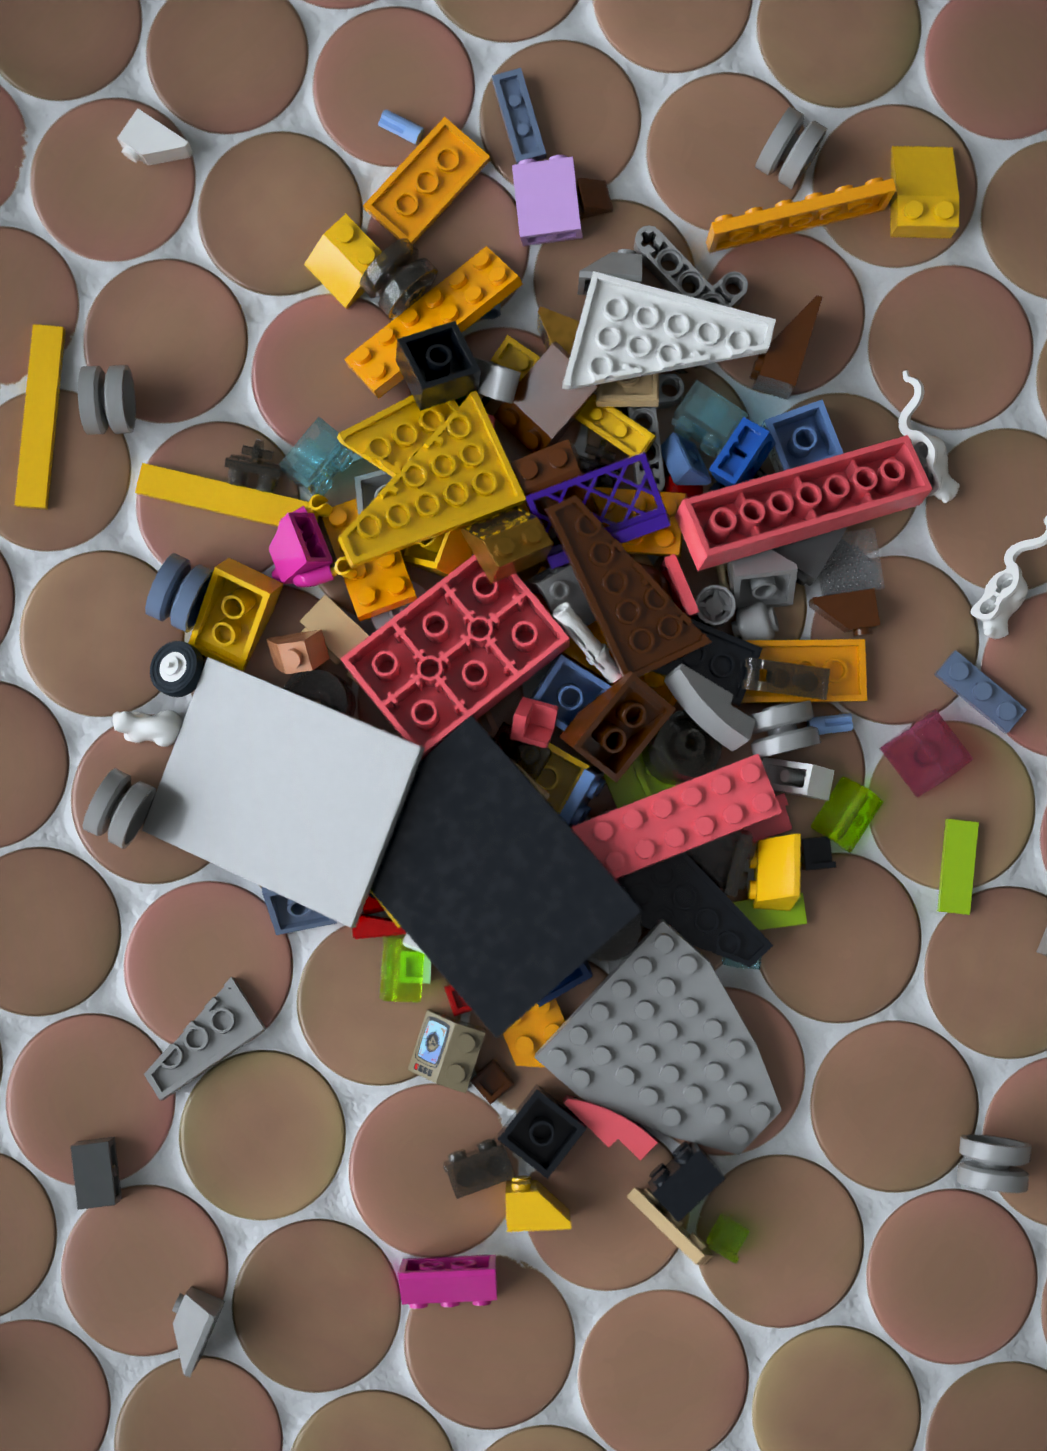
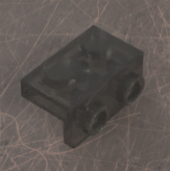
[443,1138,516,1199]

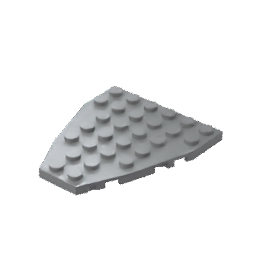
[535,918,782,1155]

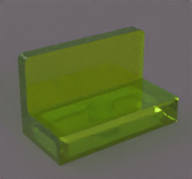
[810,776,884,853]
[379,936,424,1003]

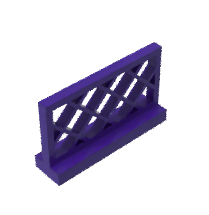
[525,451,671,569]

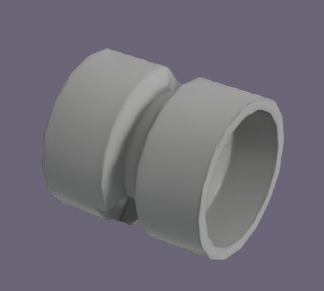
[694,585,736,629]

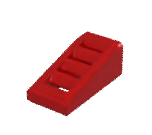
[352,914,407,939]

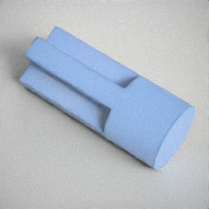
[378,109,424,145]
[807,713,853,735]

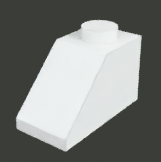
[117,108,194,166]
[762,757,835,801]

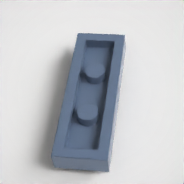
[492,68,546,164]
[934,650,1027,734]

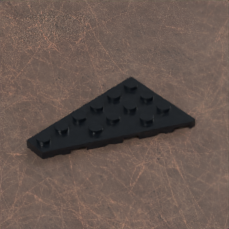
[617,852,773,967]

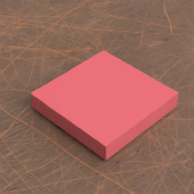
[660,554,699,619]

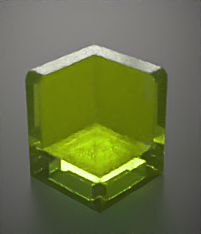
[706,1213,750,1264]

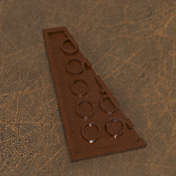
[545,495,712,677]

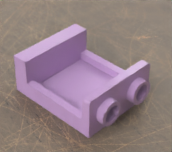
[512,155,583,246]

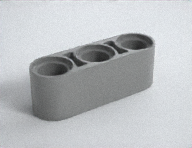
[474,357,521,403]

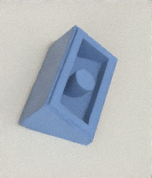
[661,432,712,485]

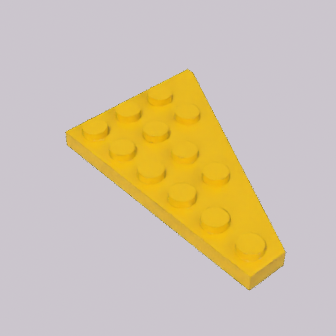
[338,390,526,568]
[337,395,523,526]

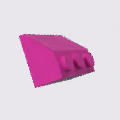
[398,1255,497,1309]

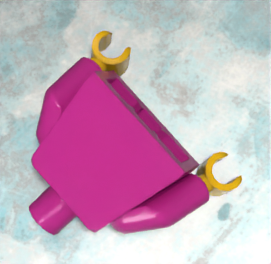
[269,494,358,587]

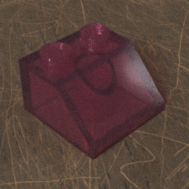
[879,709,973,797]

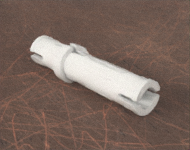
[552,602,622,684]

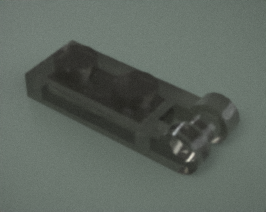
[742,658,830,700]

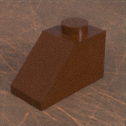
[809,588,880,637]

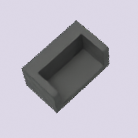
[70,1137,122,1210]

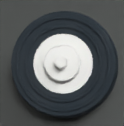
[150,641,205,697]

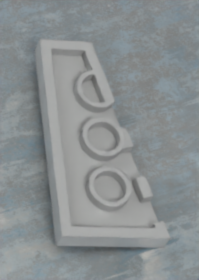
[144,977,267,1101]

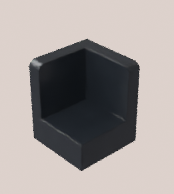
[800,836,837,870]

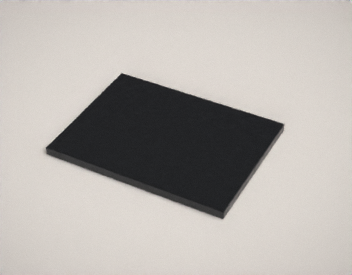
[370,715,643,1038]

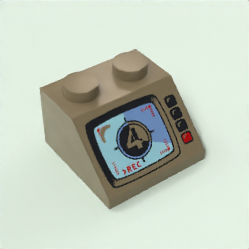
[408,1010,486,1093]

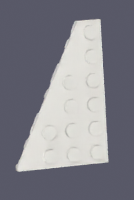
[562,271,776,390]

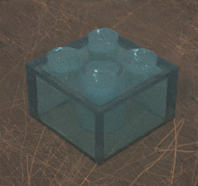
[671,380,749,457]
[279,417,353,497]

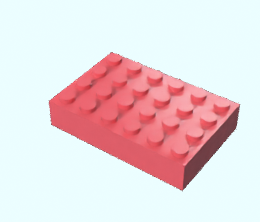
[340,555,570,761]

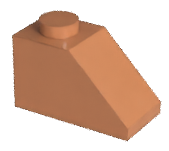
[266,629,330,674]

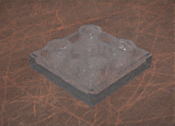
[819,528,885,596]

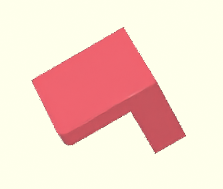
[510,697,559,748]

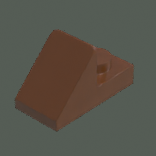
[576,178,613,219]

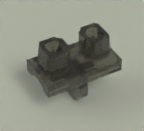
[224,439,286,493]
[578,439,622,488]

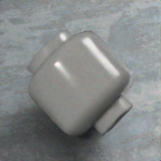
[731,602,779,640]

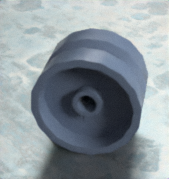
[145,553,213,633]

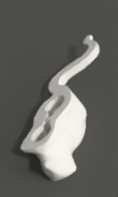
[898,370,960,503]
[971,516,1047,639]
[112,710,184,747]

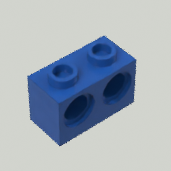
[709,417,776,487]

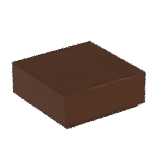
[470,1059,514,1105]

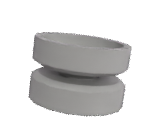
[755,106,828,190]
[78,365,136,435]
[749,701,821,758]
[83,768,156,849]
[957,1134,1032,1193]

